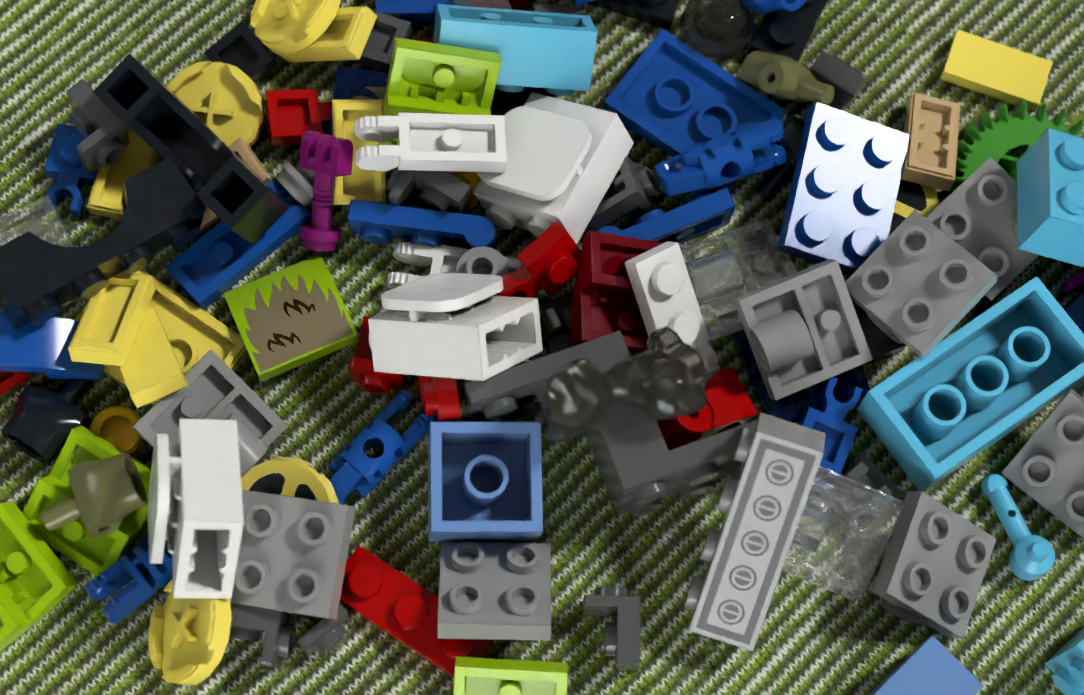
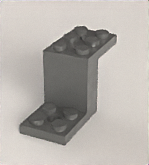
[464,330,773,517]

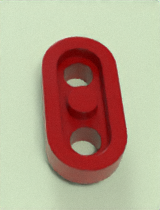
[416,375,461,422]

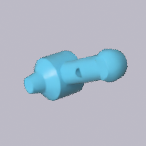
[981,473,1055,581]

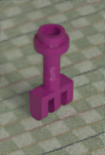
[299,130,353,251]

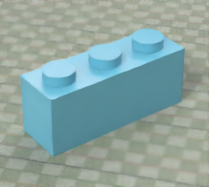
[433,4,598,96]

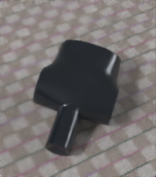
[1,379,95,464]

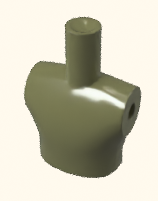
[740,51,835,105]
[41,452,148,537]

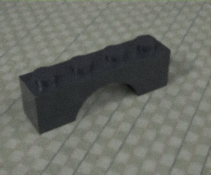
[93,53,290,245]
[0,157,206,330]

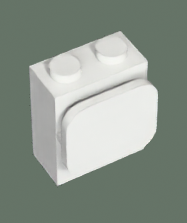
[473,92,634,244]
[368,273,543,381]
[148,418,244,599]

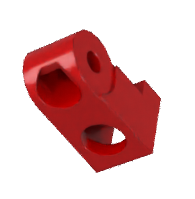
[654,367,758,450]

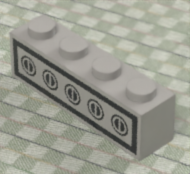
[684,412,825,652]

